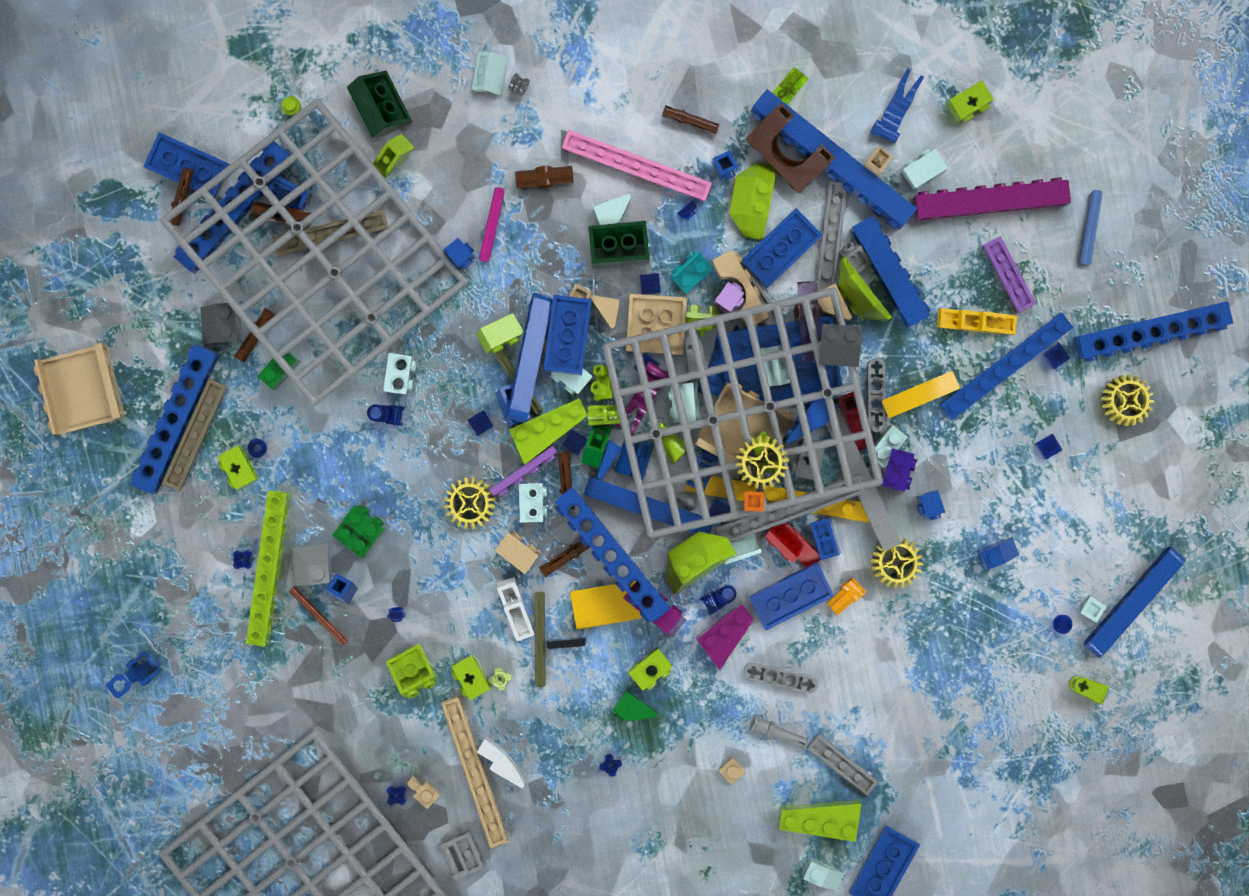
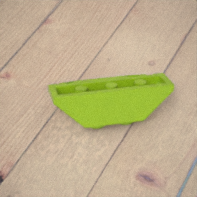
[729,162,776,240]
[837,257,892,321]
[665,531,737,595]

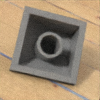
[291,544,333,586]

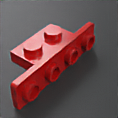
[765,522,821,567]

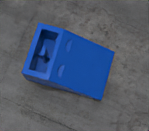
[783,398,838,445]

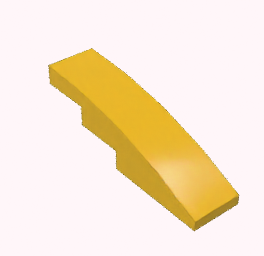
[937,308,1017,335]
[882,371,960,418]

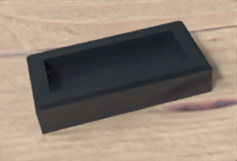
[547,637,586,649]

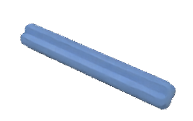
[1080,190,1103,265]

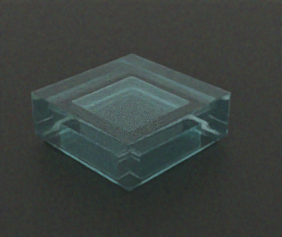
[820,458,840,481]

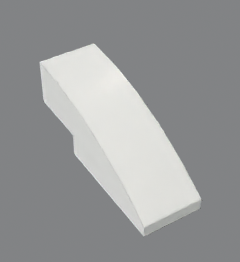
[496,577,535,641]
[477,736,526,789]

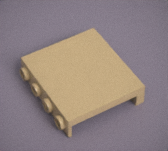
[33,343,126,435]
[693,382,796,479]

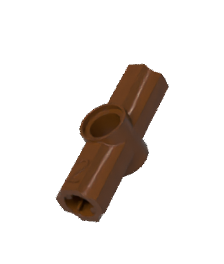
[515,166,574,189]
[251,201,312,229]

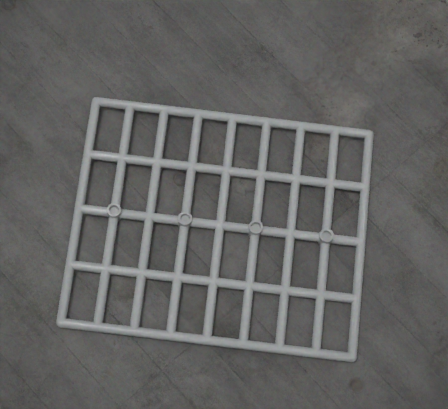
[160,99,468,405]
[603,287,883,539]
[159,730,447,896]

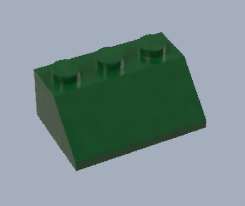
[347,70,412,138]
[588,221,650,268]

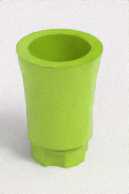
[654,422,687,465]

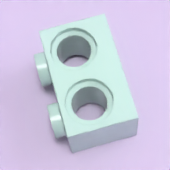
[383,353,416,395]

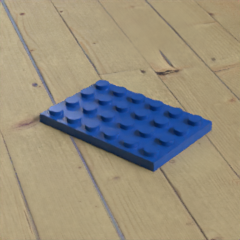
[717,315,842,402]

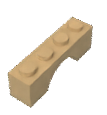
[711,249,770,328]

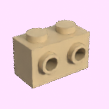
[494,531,539,574]

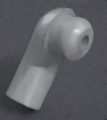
[675,492,696,511]

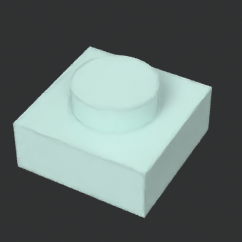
[1079,596,1107,623]

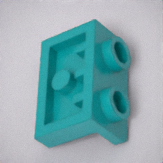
[671,250,714,295]

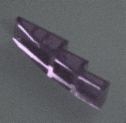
[797,281,821,363]

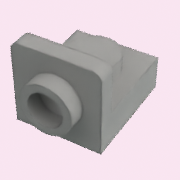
[839,242,871,273]

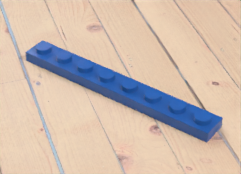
[940,312,1074,420]

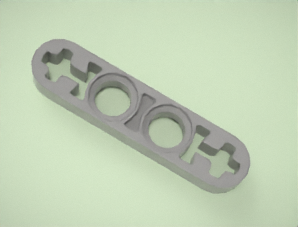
[867,358,886,433]
[744,662,818,694]

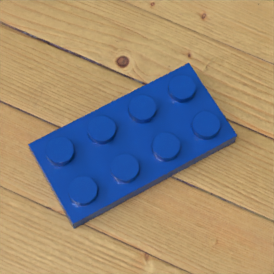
[143,132,230,198]
[742,208,823,288]
[543,295,592,376]
[749,562,834,630]
[848,824,920,896]

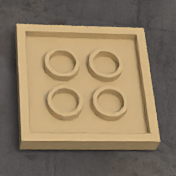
[626,294,687,355]

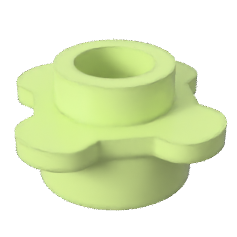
[489,667,512,690]

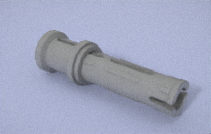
[749,715,808,750]

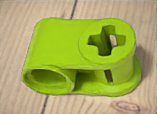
[1069,676,1110,705]

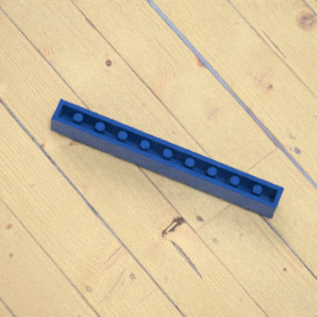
[751,89,917,230]

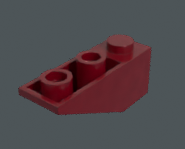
[835,391,876,451]

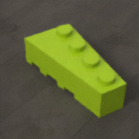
[509,398,588,465]
[777,799,862,842]

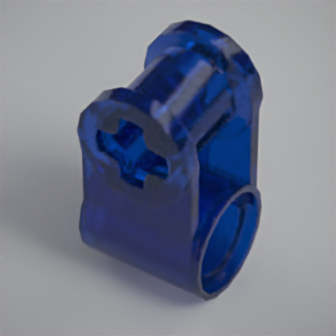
[367,404,405,426]
[699,584,737,615]

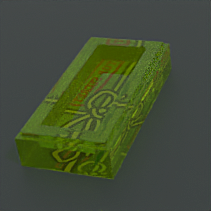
[773,67,809,105]

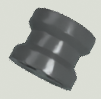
[508,73,530,97]

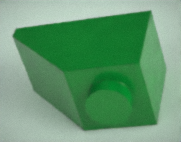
[581,425,612,468]
[613,690,658,722]

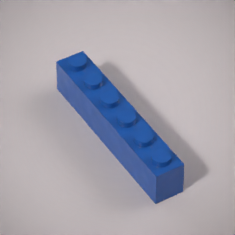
[850,216,930,328]

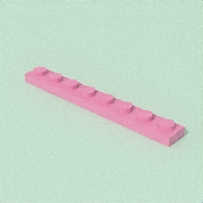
[562,130,712,202]

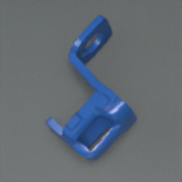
[106,651,161,699]

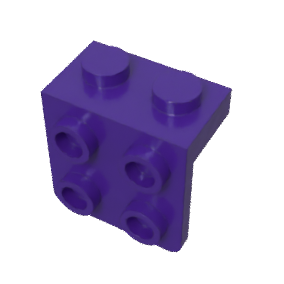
[882,448,917,493]

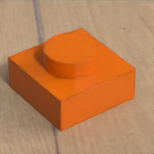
[744,491,764,511]

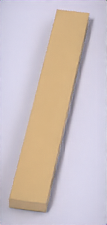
[441,695,509,848]

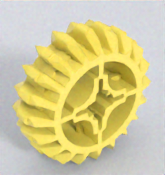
[1101,374,1155,426]
[736,436,789,489]
[444,477,496,529]
[871,537,923,589]

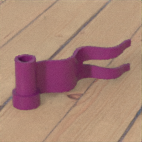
[616,362,669,436]

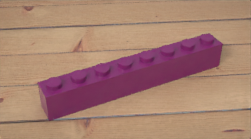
[913,177,1071,221]

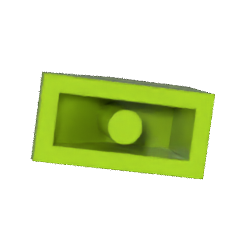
[373,134,415,178]

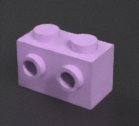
[713,282,744,314]

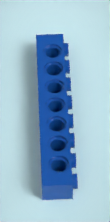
[173,141,290,274]
[1074,301,1234,362]
[131,344,220,494]
[554,487,671,623]

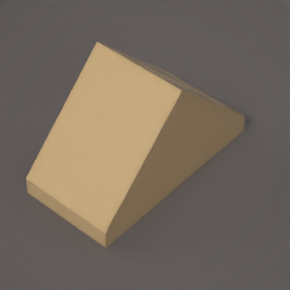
[863,146,894,177]
[590,295,620,330]

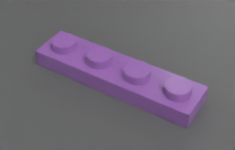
[983,236,1036,313]
[490,446,557,497]

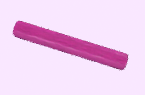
[479,187,505,262]

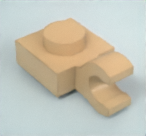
[407,776,441,809]

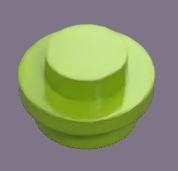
[281,96,301,116]

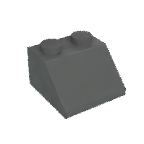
[200,303,242,345]
[819,324,862,367]

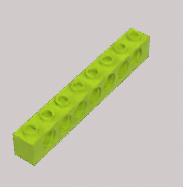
[246,490,291,647]

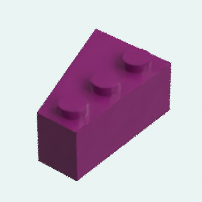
[623,581,687,637]
[695,603,754,670]

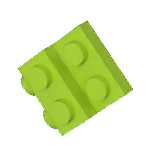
[386,643,439,699]

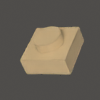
[718,757,746,785]

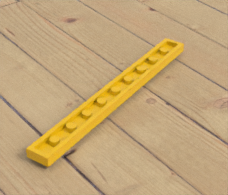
[685,476,870,523]

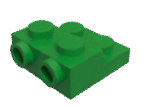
[332,504,386,559]

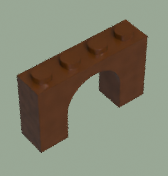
[745,103,835,193]

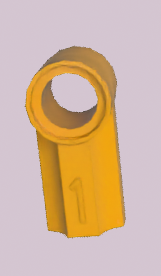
[826,577,866,615]

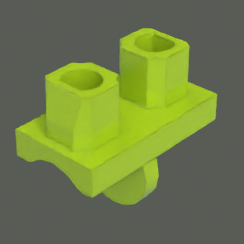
[685,305,721,336]
[590,364,616,401]
[587,404,620,425]

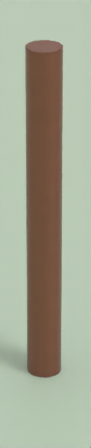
[289,587,348,646]

